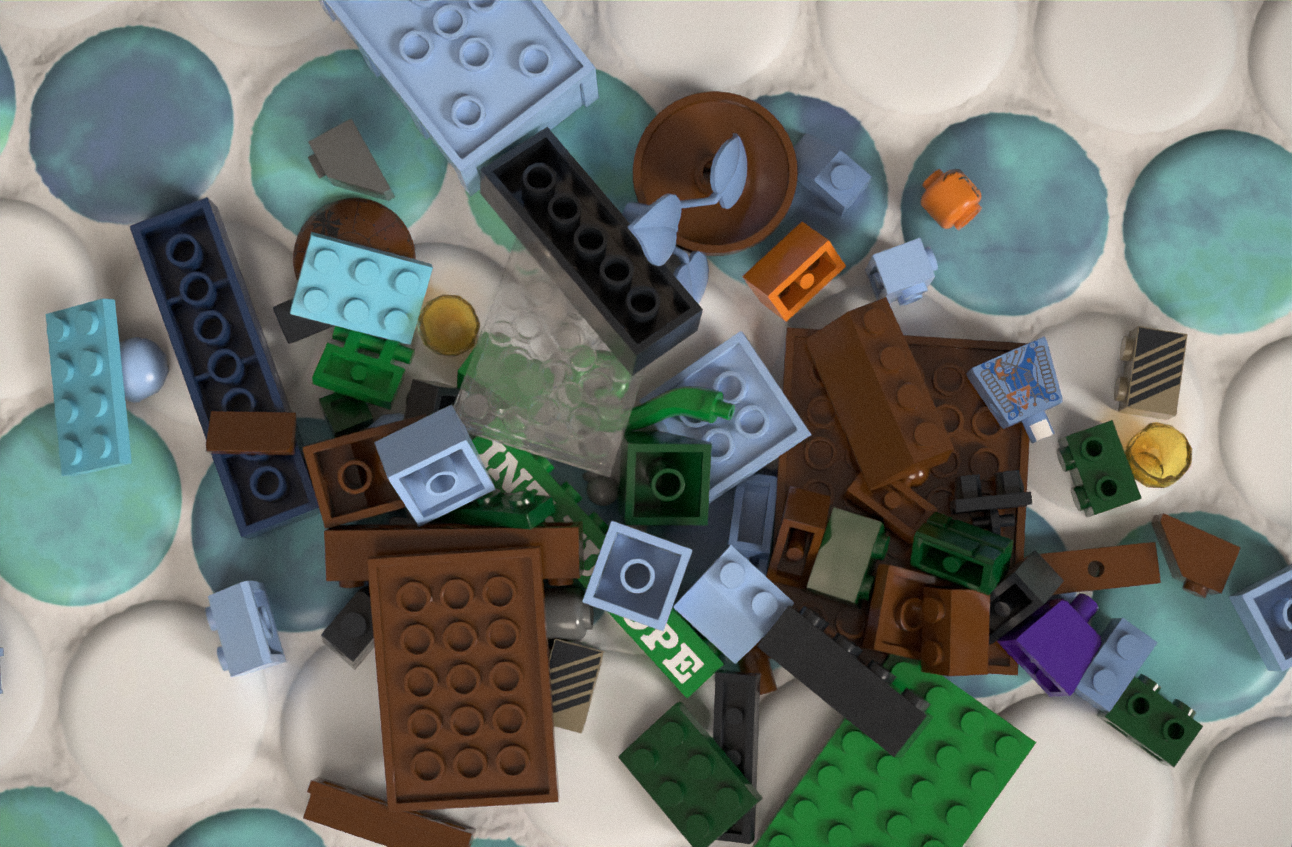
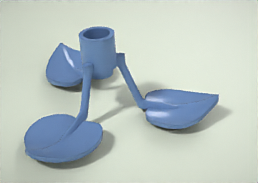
[622,133,747,304]

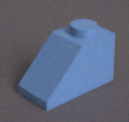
[793,133,872,217]

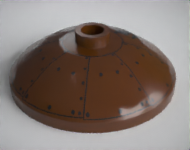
[293,198,416,282]

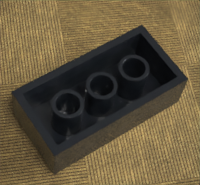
[757,605,934,757]

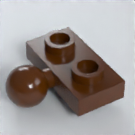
[843,468,938,545]

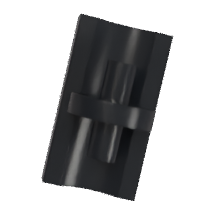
[949,470,1032,535]

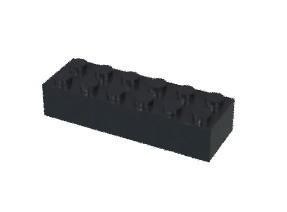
[480,127,703,376]

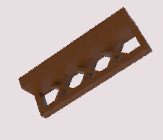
[303,777,476,847]

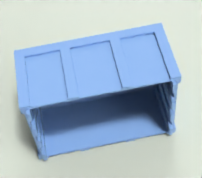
[319,0,599,196]

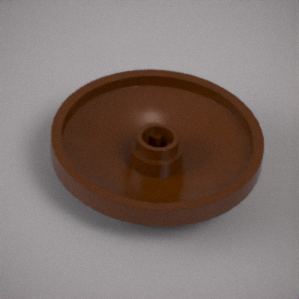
[633,91,798,256]

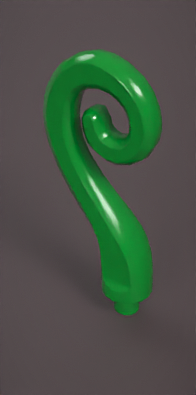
[562,351,735,434]

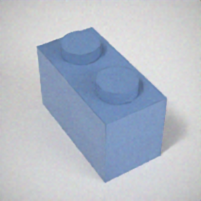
[1074,618,1158,712]

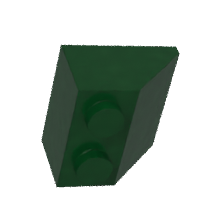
[618,431,712,525]

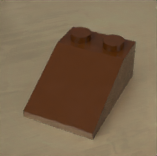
[302,414,427,529]

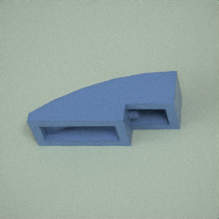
[727,473,777,576]

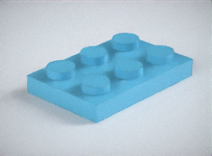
[290,232,433,345]

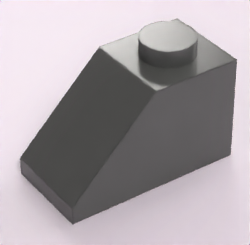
[308,118,395,201]

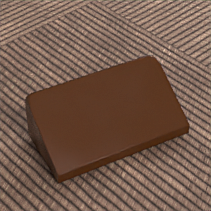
[206,411,296,455]

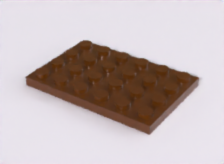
[367,545,560,812]

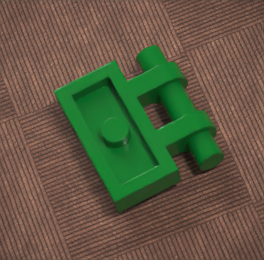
[312,326,415,410]

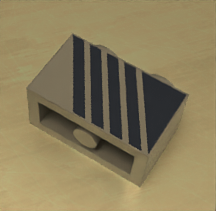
[1114,326,1188,420]
[548,638,605,734]

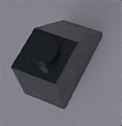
[989,550,1064,645]

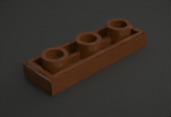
[1040,542,1161,595]

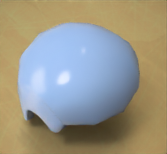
[119,337,169,403]

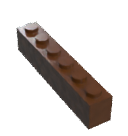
[324,521,584,588]

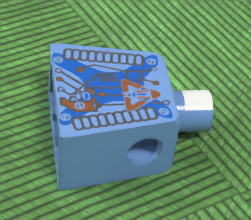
[966,336,1063,444]

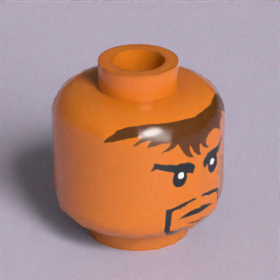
[920,168,982,230]

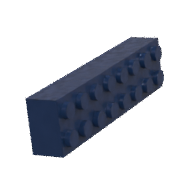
[129,197,320,540]

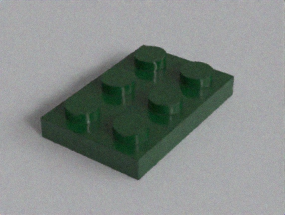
[618,701,763,847]

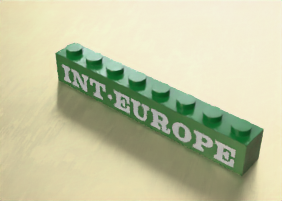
[472,418,724,698]

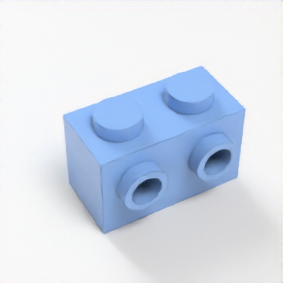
[865,238,938,306]

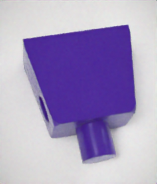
[997,593,1101,697]

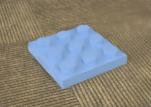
[639,331,812,503]

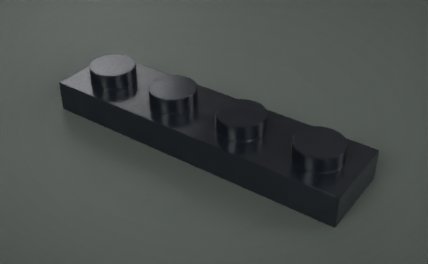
[713,670,761,844]

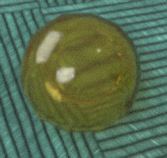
[417,294,480,357]
[1124,422,1193,488]

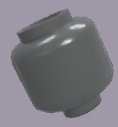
[544,587,594,642]

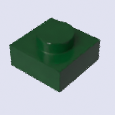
[319,392,374,437]

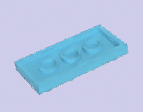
[45,298,132,476]

